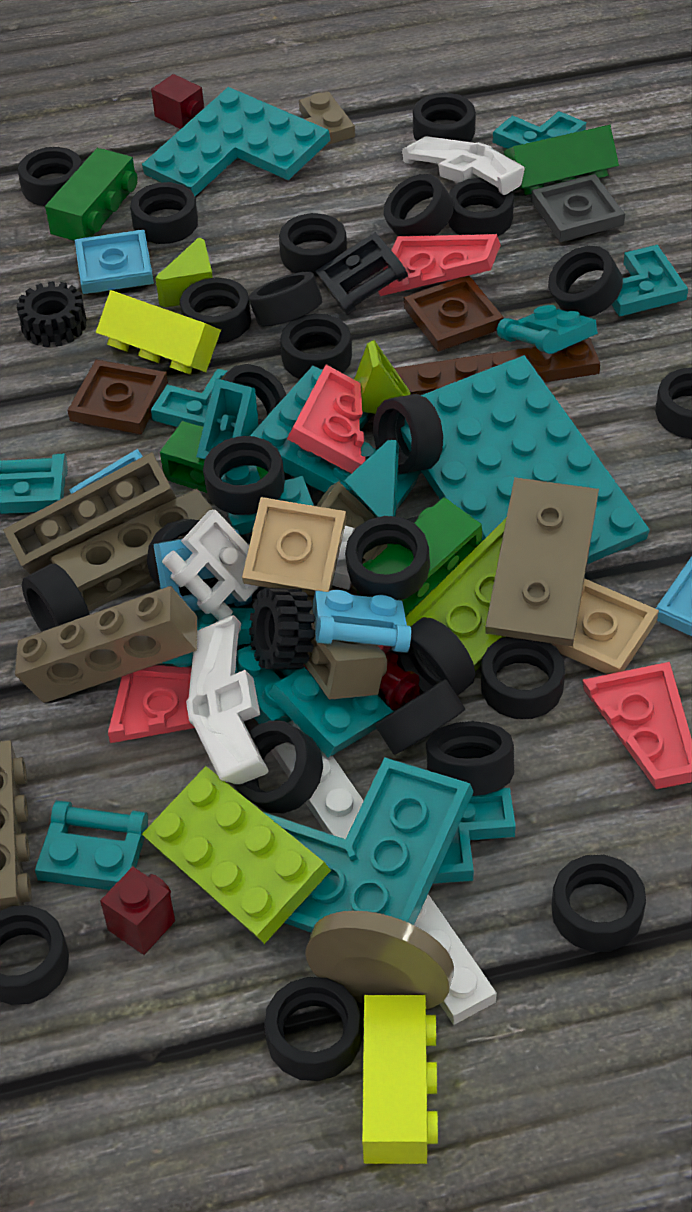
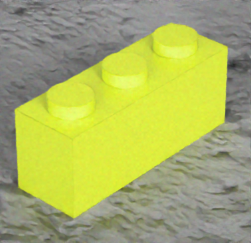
[96,290,221,375]
[362,995,438,1164]

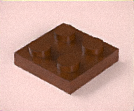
[404,276,504,352]
[68,359,168,435]

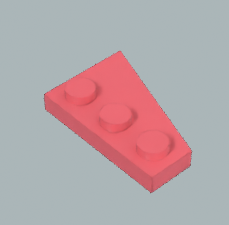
[378,234,501,296]
[287,365,365,474]
[582,662,692,790]
[108,665,195,743]

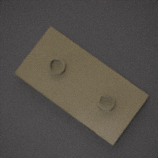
[485,477,599,647]

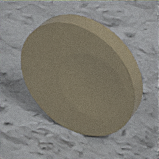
[305,911,454,1010]

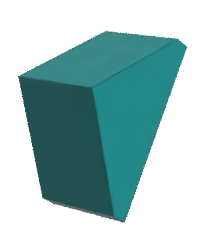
[196,378,259,459]
[344,440,399,517]

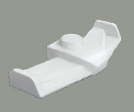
[402,136,525,195]
[186,615,269,785]

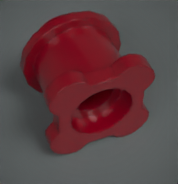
[378,651,420,711]

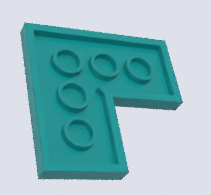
[142,87,331,196]
[250,366,421,518]
[263,757,473,933]

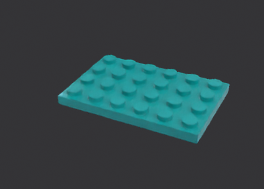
[401,355,650,565]

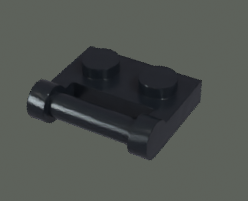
[315,232,408,315]

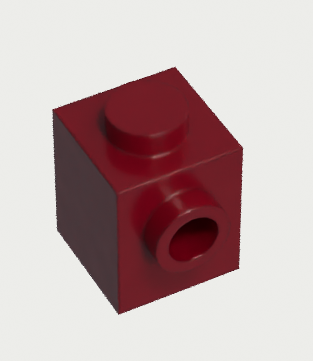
[151,74,204,129]
[100,866,175,955]

